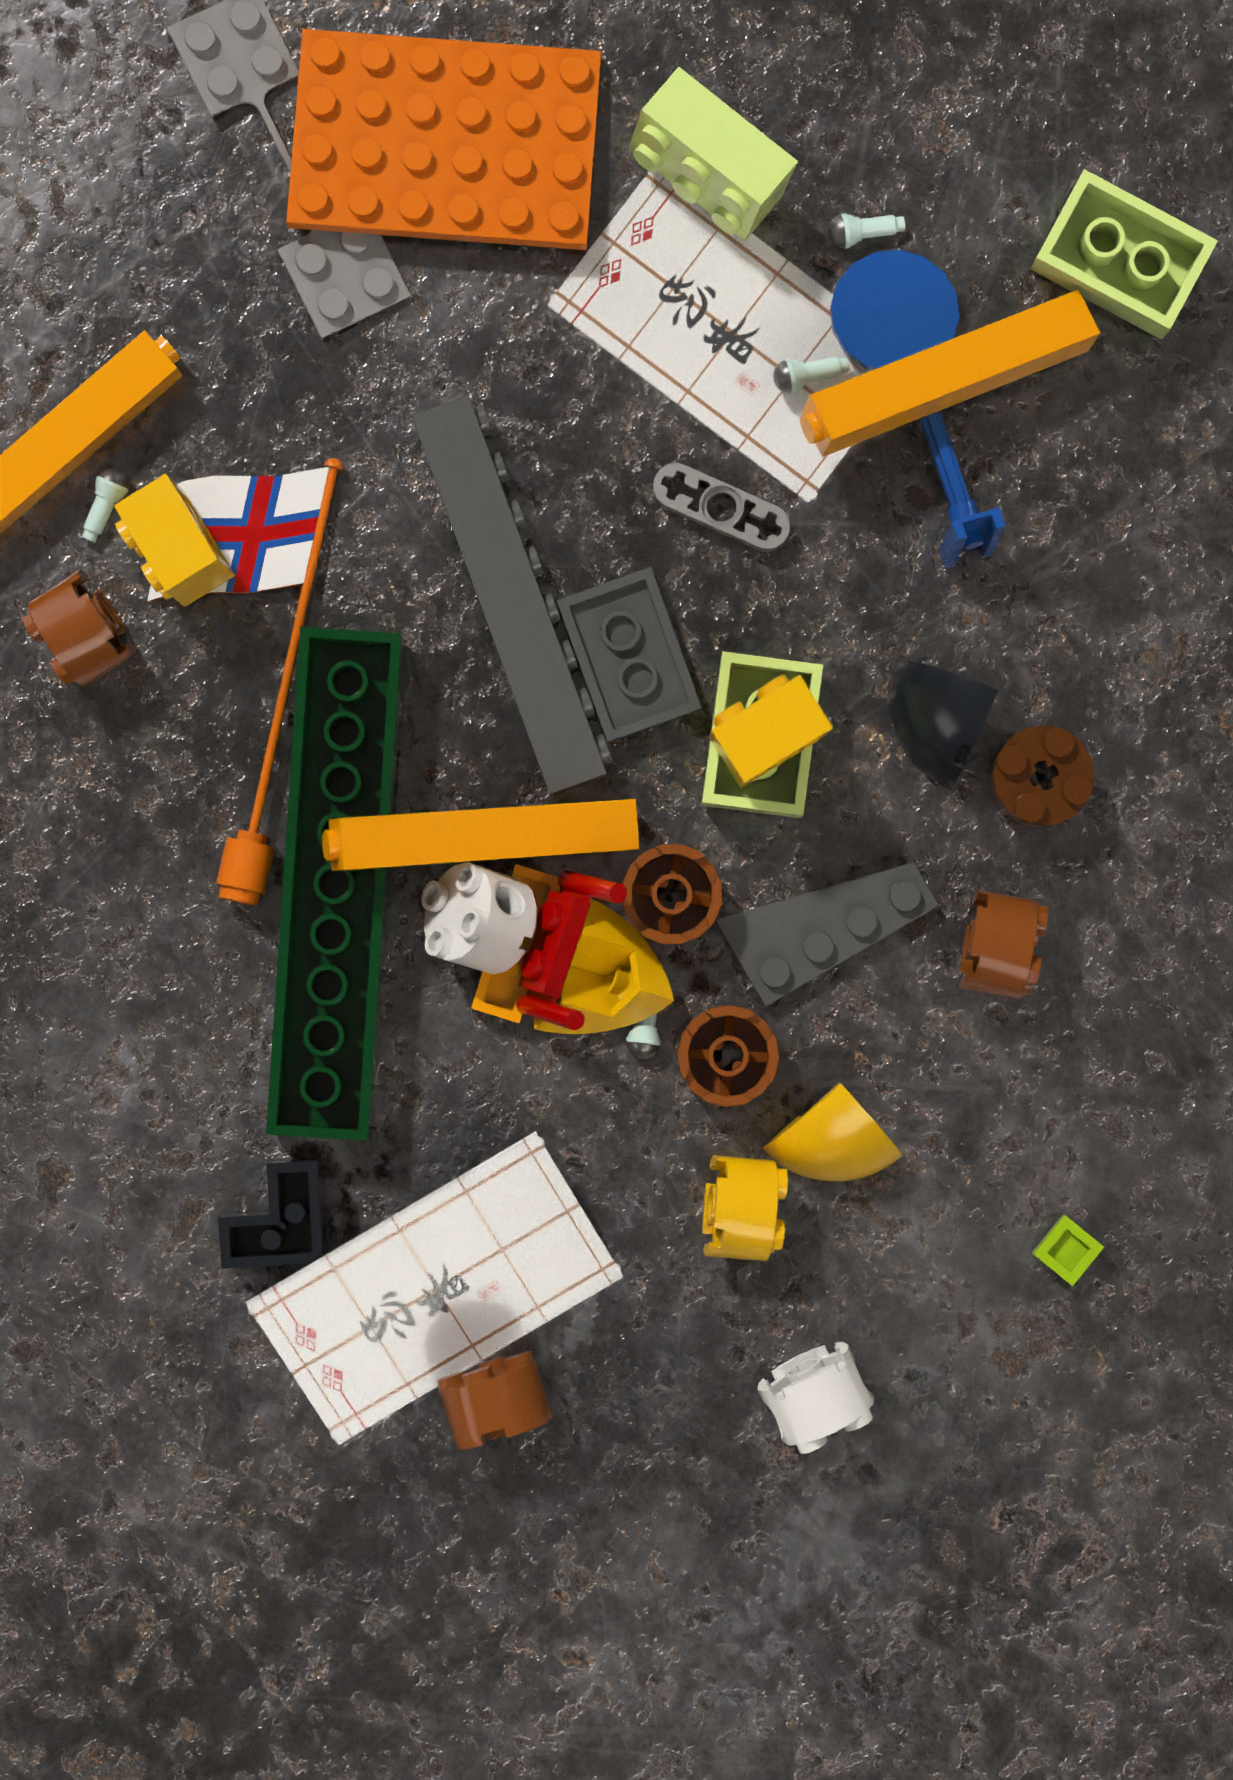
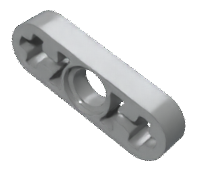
[653,463,790,552]

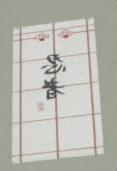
[547,171,870,503]
[246,1131,623,1445]

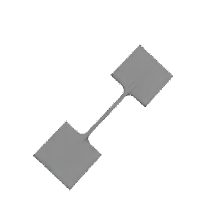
[167,0,411,339]

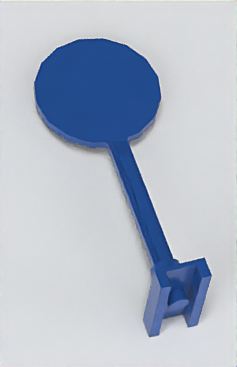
[830,250,1006,569]

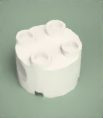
[421,862,537,975]
[757,1342,874,1454]

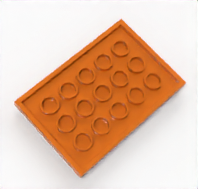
[286,29,601,250]

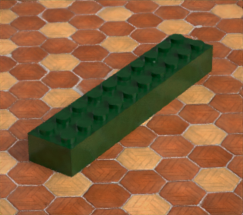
[266,627,405,1141]

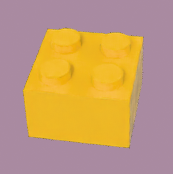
[114,473,236,607]
[709,674,833,789]

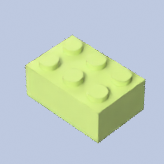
[628,67,798,241]
[1030,169,1218,340]
[701,651,823,819]

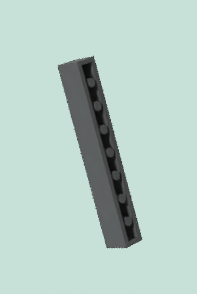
[412,395,613,797]

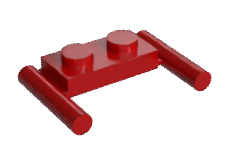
[517,870,627,1031]

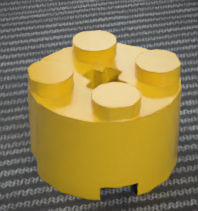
[702,1155,788,1261]

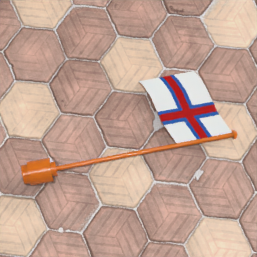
[147,458,343,906]

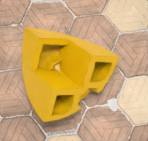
[534,898,674,1034]
[761,1083,903,1181]

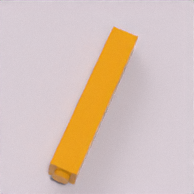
[800,289,1100,457]
[0,330,183,534]
[322,799,639,871]

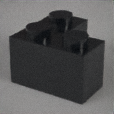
[218,1158,327,1269]

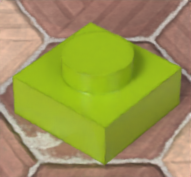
[1032,1214,1104,1286]

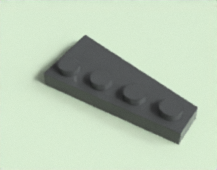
[715,862,939,1007]

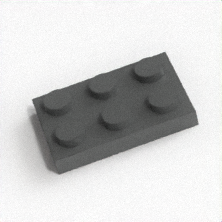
[556,567,702,743]

